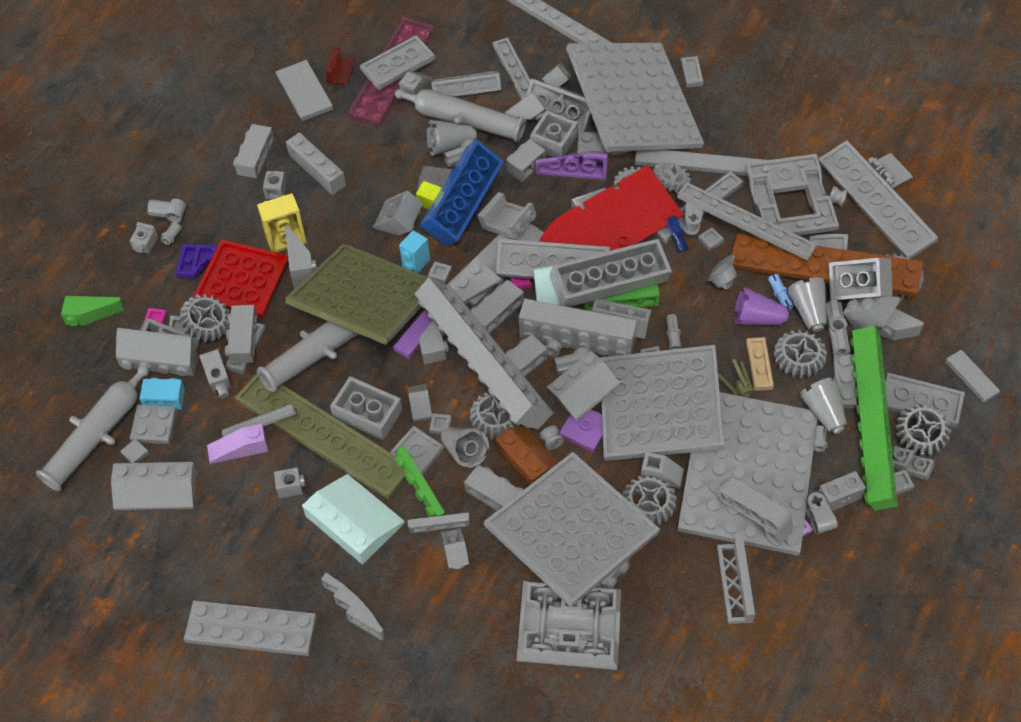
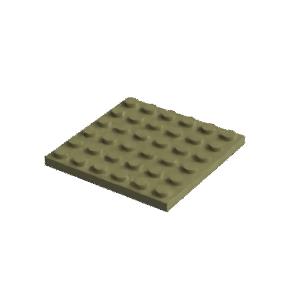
[285,243,428,345]

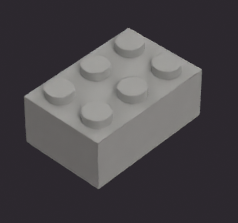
[330,376,402,441]

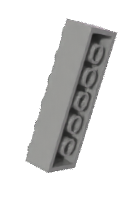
[550,239,672,307]
[519,299,637,356]

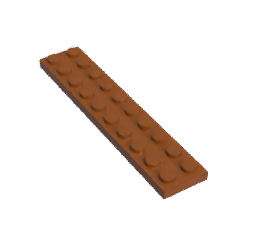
[732,234,924,297]

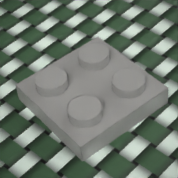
[130,405,177,444]

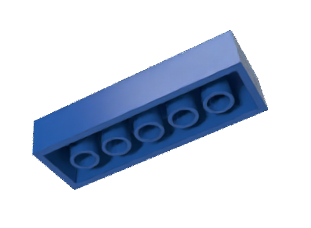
[419,140,504,247]

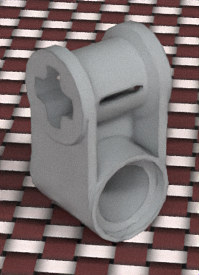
[683,202,704,236]
[806,492,838,535]

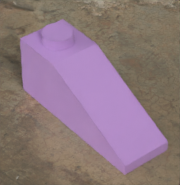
[207,424,269,464]

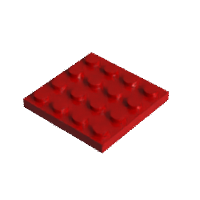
[193,239,289,318]

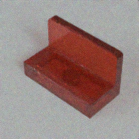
[325,47,354,86]

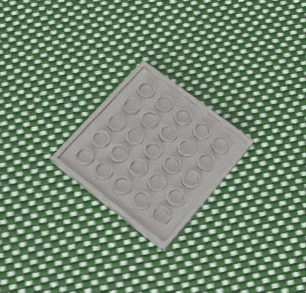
[600,345,725,461]
[484,452,660,607]

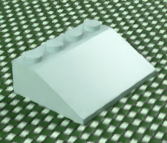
[302,474,405,565]

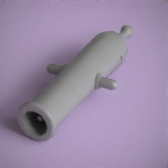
[395,89,526,143]
[257,321,358,393]
[36,366,149,491]

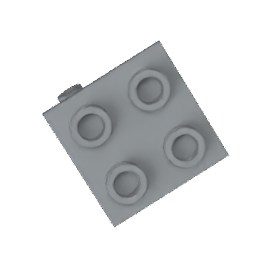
[868,153,913,188]

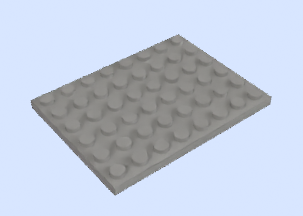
[566,43,704,151]
[677,392,817,556]

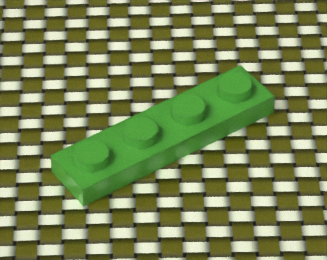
[395,446,445,517]

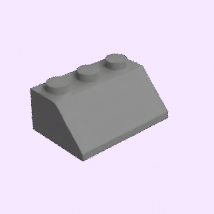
[547,351,621,421]

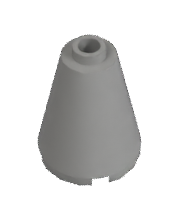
[427,120,477,156]
[788,277,827,332]
[800,377,847,434]
[441,427,489,468]

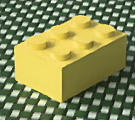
[257,193,307,252]

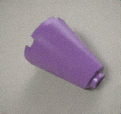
[734,287,789,325]

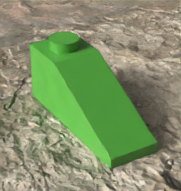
[61,296,125,326]

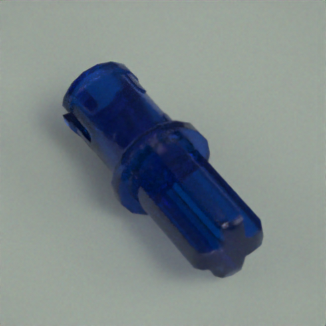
[667,216,689,253]

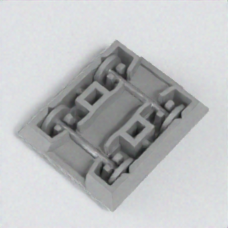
[517,581,621,670]

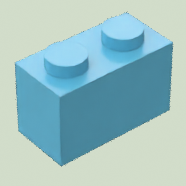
[399,230,430,273]
[140,378,185,409]

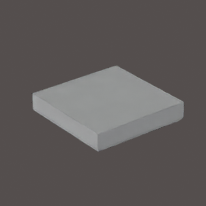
[390,426,445,475]

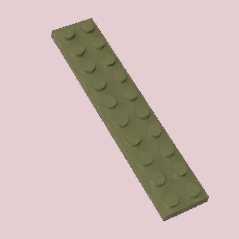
[235,374,406,499]

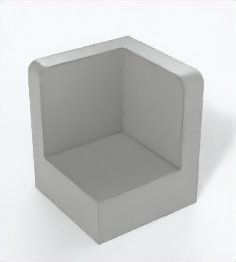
[542,63,571,87]

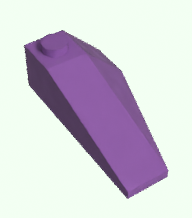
[536,151,609,180]

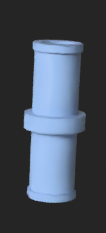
[768,274,794,311]

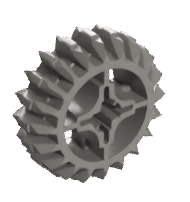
[179,294,230,343]
[774,329,827,379]
[470,392,520,440]
[895,403,951,456]
[622,475,677,526]

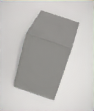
[407,384,432,422]

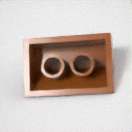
[495,427,559,486]

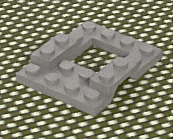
[746,154,839,236]

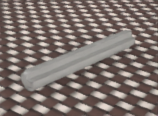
[222,404,296,437]

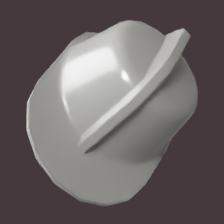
[706,255,737,290]

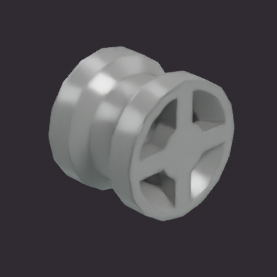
[830,186,848,208]
[540,426,564,450]

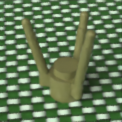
[718,359,754,397]

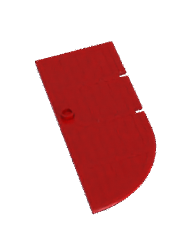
[539,165,684,251]

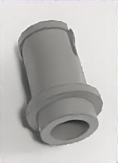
[161,222,182,245]
[812,426,828,452]

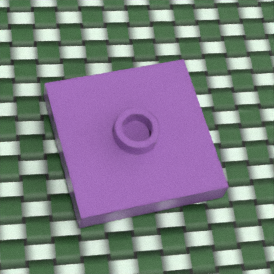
[559,410,603,453]

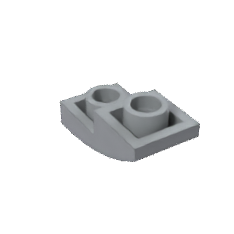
[892,446,935,480]

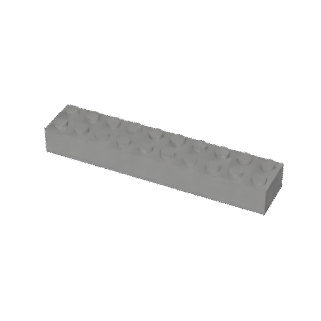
[415,277,554,429]

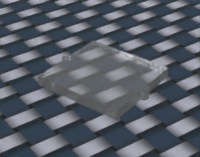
[417,166,452,191]

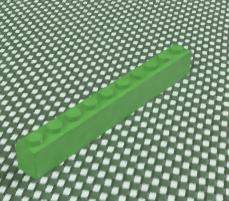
[850,325,898,511]

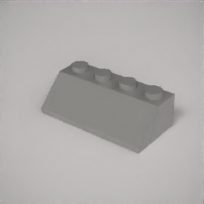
[116,328,199,376]
[111,462,198,510]

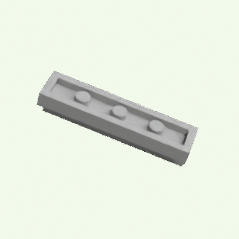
[430,71,501,97]
[717,537,755,624]

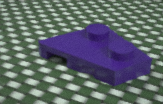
[175,244,217,279]

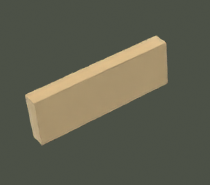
[746,337,774,391]

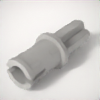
[666,314,682,350]

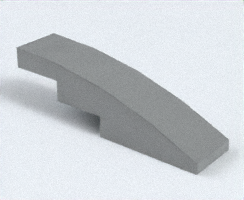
[321,573,385,641]

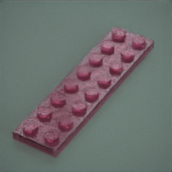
[348,17,434,127]

